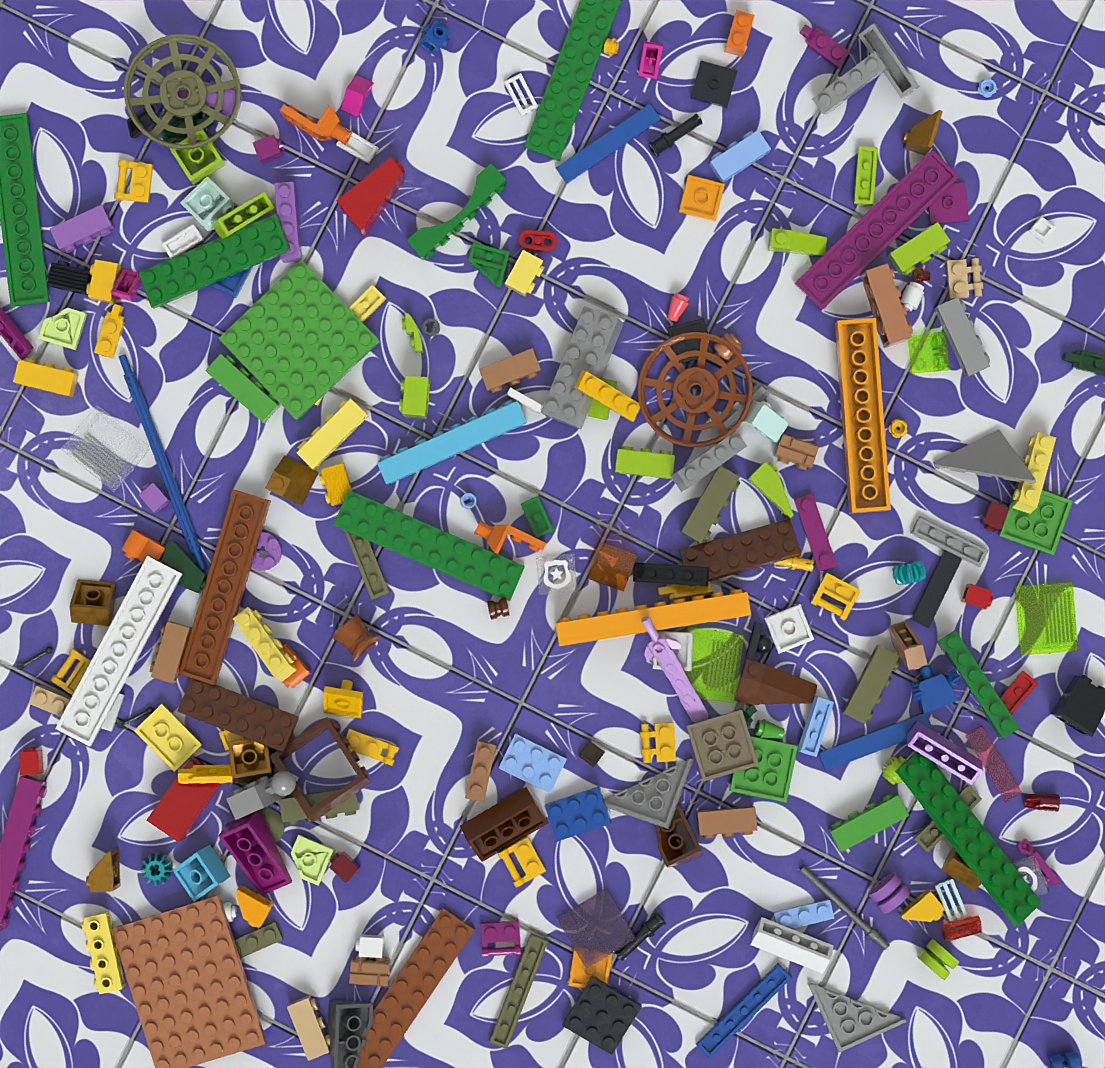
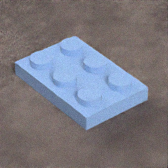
[499,733,567,793]

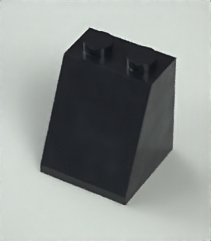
[1051,674,1105,737]

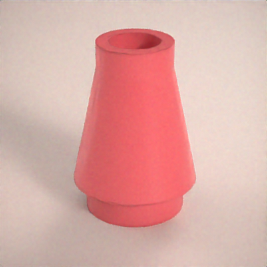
[666,293,690,322]

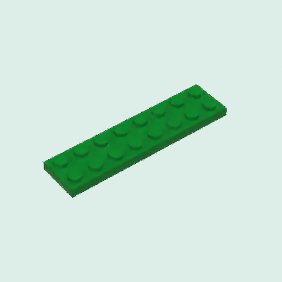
[139,214,291,309]

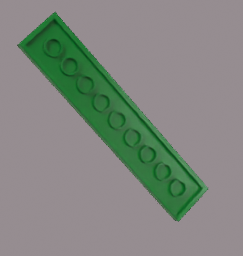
[524,0,622,161]
[0,113,50,307]
[333,490,525,601]
[895,752,1042,927]

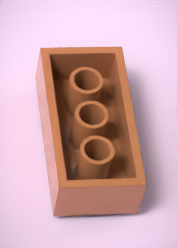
[860,264,913,348]

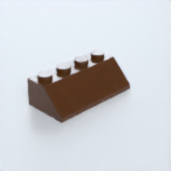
[460,787,548,862]

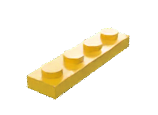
[574,370,640,422]

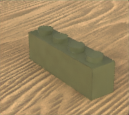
[680,466,740,544]
[841,645,900,724]
[279,788,360,825]

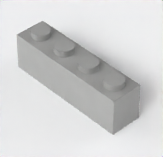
[858,23,920,98]
[812,51,889,115]
[934,297,990,378]
[671,430,747,492]

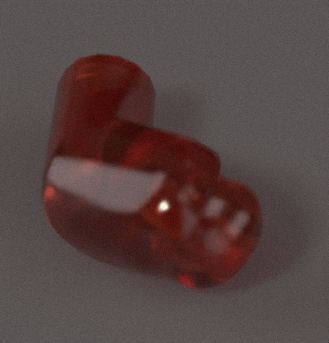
[914,267,930,283]

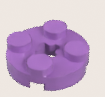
[251,532,282,571]

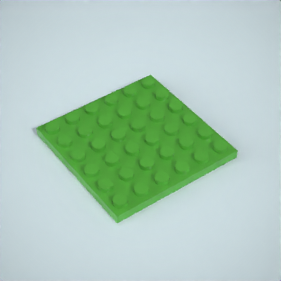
[218,260,380,421]

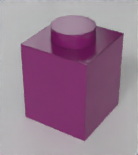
[253,135,284,164]

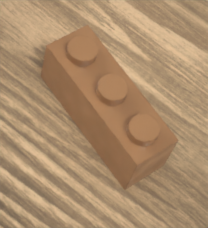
[479,348,541,393]
[150,621,192,684]
[888,621,927,670]
[465,740,497,802]
[696,806,758,838]

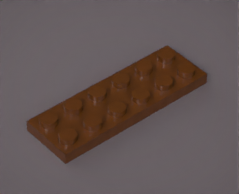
[679,519,801,587]
[177,678,299,753]

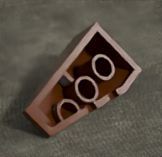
[734,659,817,705]
[655,803,704,868]

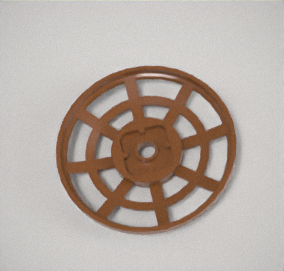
[638,332,753,448]

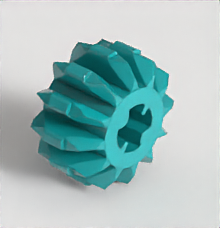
[892,561,926,585]
[140,853,173,886]

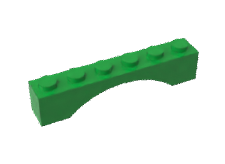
[407,163,507,260]
[937,630,1020,740]

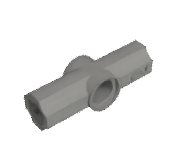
[722,383,770,430]

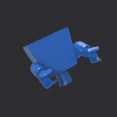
[911,665,961,714]

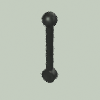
[17,646,53,670]
[117,707,154,729]

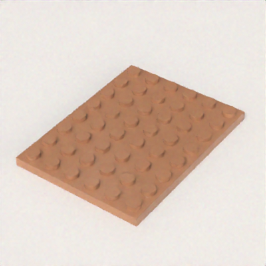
[112,894,267,1068]

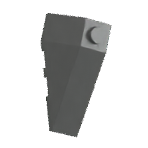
[328,1000,373,1068]

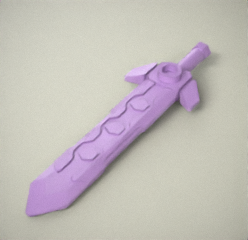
[641,616,708,723]

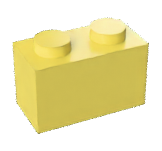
[505,250,545,296]

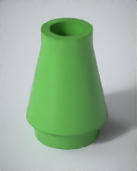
[755,719,785,739]

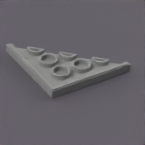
[933,430,1036,484]
[604,758,694,829]
[808,982,906,1053]

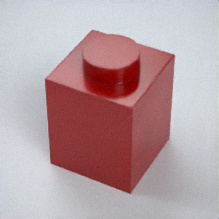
[961,584,993,610]
[19,747,44,776]

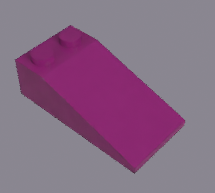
[218,811,292,896]

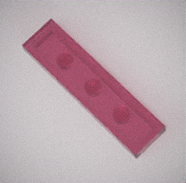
[965,726,1022,802]

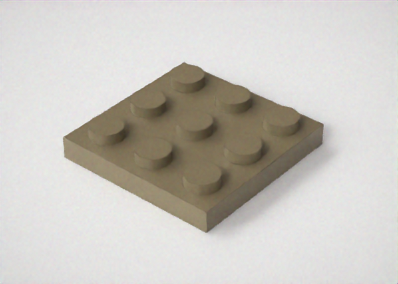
[686,709,759,782]

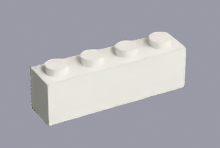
[751,917,834,974]

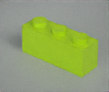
[211,191,274,239]
[887,222,950,275]
[615,446,675,479]

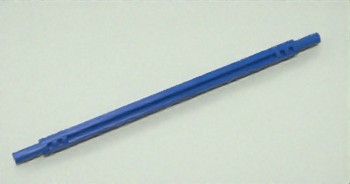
[119,354,207,570]

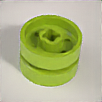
[917,939,960,980]

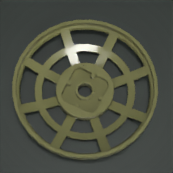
[124,34,241,150]

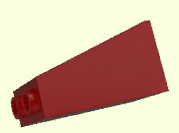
[336,157,405,236]
[146,759,222,842]

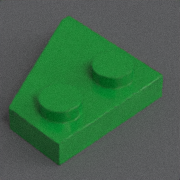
[468,243,510,289]

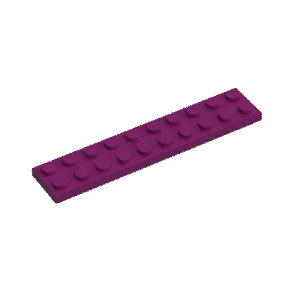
[795,149,959,311]

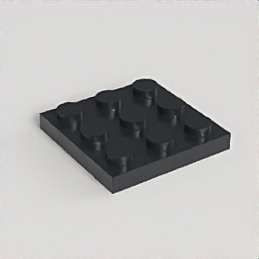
[562,976,642,1055]

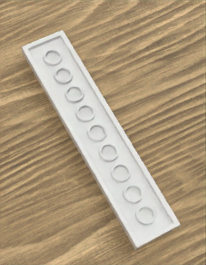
[55,556,183,747]

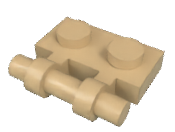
[946,258,984,300]

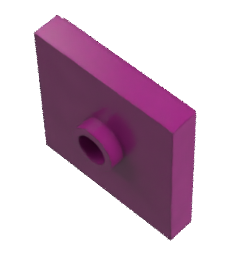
[928,182,969,225]

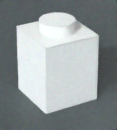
[356,934,384,958]

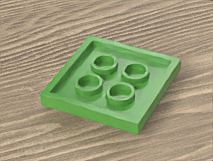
[998,482,1073,555]
[729,736,798,803]

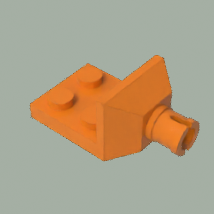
[280,104,352,145]
[474,520,546,555]

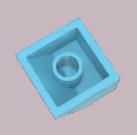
[173,844,231,902]

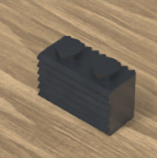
[47,260,92,295]

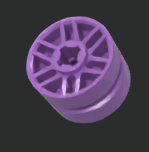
[868,872,911,914]

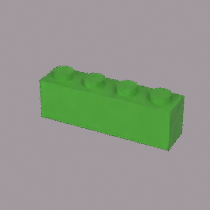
[205,354,280,424]
[828,793,909,852]

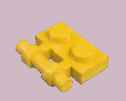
[640,722,676,763]

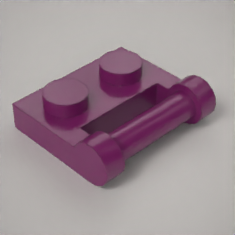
[480,920,521,958]

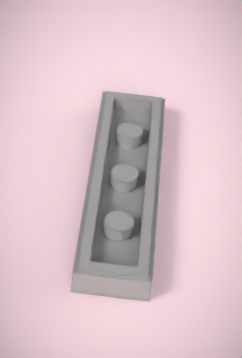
[910,516,989,568]

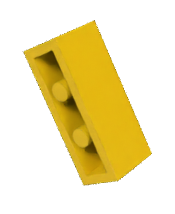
[13,358,79,397]

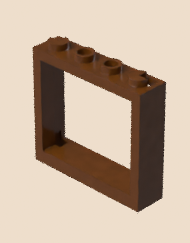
[269,717,371,822]

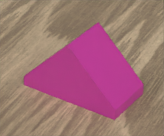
[638,41,663,79]
[341,75,374,118]
[111,269,141,303]

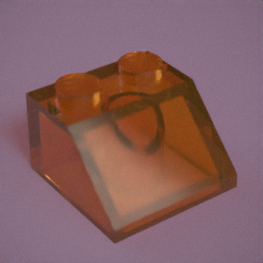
[588,542,637,592]

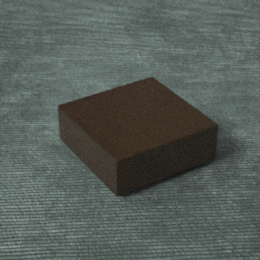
[578,740,605,768]

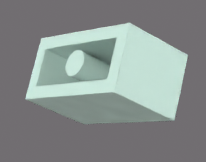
[744,400,789,443]

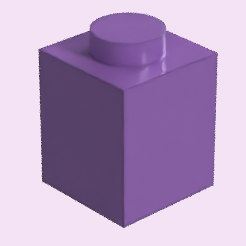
[139,483,171,513]

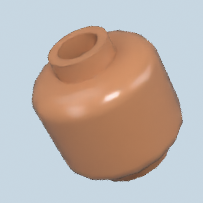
[714,333,742,361]

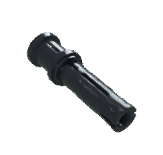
[647,114,703,158]
[614,911,667,961]

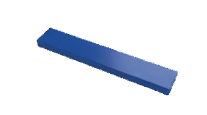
[556,104,661,184]
[818,713,933,771]
[696,963,792,1059]

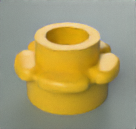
[604,38,619,56]
[889,419,907,438]

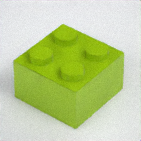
[170,129,226,185]
[399,375,430,419]

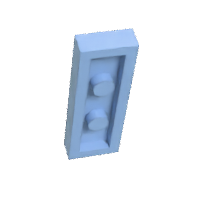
[797,696,834,757]
[773,899,834,929]

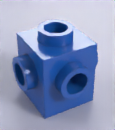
[418,20,451,55]

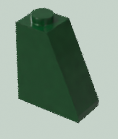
[160,540,208,593]

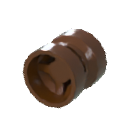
[487,597,510,620]

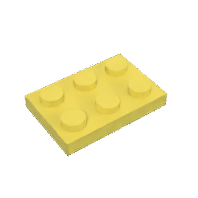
[134,703,203,772]

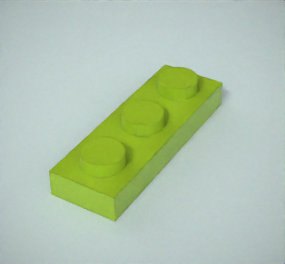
[853,146,878,206]

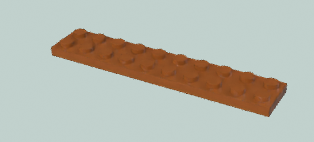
[178,489,271,685]
[357,907,475,1068]

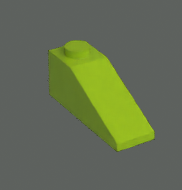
[768,228,827,257]
[748,462,793,519]

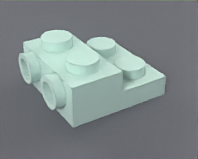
[180,176,236,231]

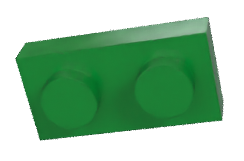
[521,496,554,538]

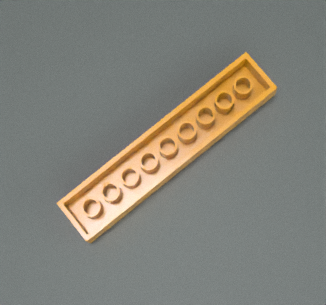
[835,318,891,514]
[555,589,751,646]

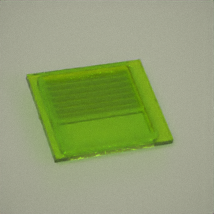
[1015,582,1078,655]
[684,627,744,703]

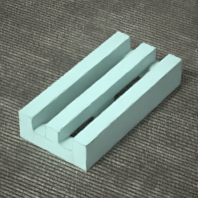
[934,878,968,922]

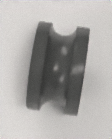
[422,319,440,336]

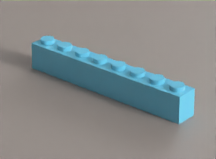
[377,400,527,485]

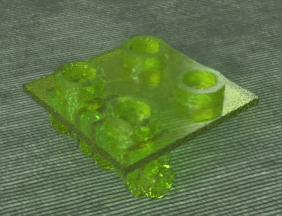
[908,332,950,374]

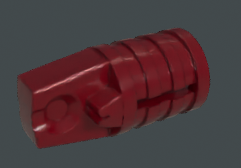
[1023,793,1060,812]

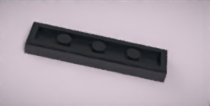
[911,551,962,628]
[633,563,709,587]

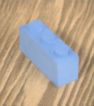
[709,130,771,183]

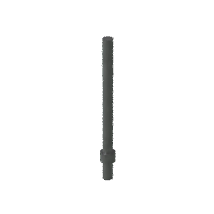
[799,866,890,950]

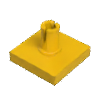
[323,680,363,719]

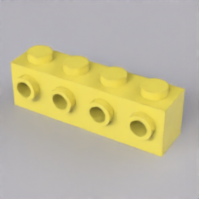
[297,399,369,470]
[1012,432,1056,514]
[233,607,297,682]
[82,911,126,994]

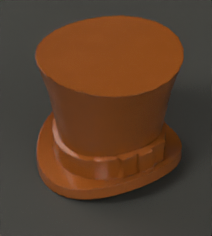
[331,613,381,662]

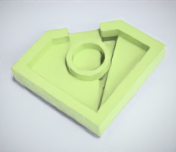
[38,308,87,350]
[291,834,334,886]

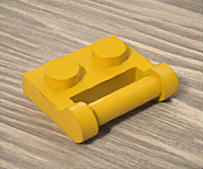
[114,160,153,203]
[810,573,861,621]
[50,648,91,696]
[497,837,546,887]

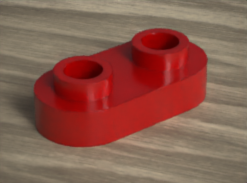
[519,230,557,252]

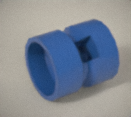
[1049,1050,1083,1068]

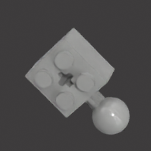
[226,771,296,820]

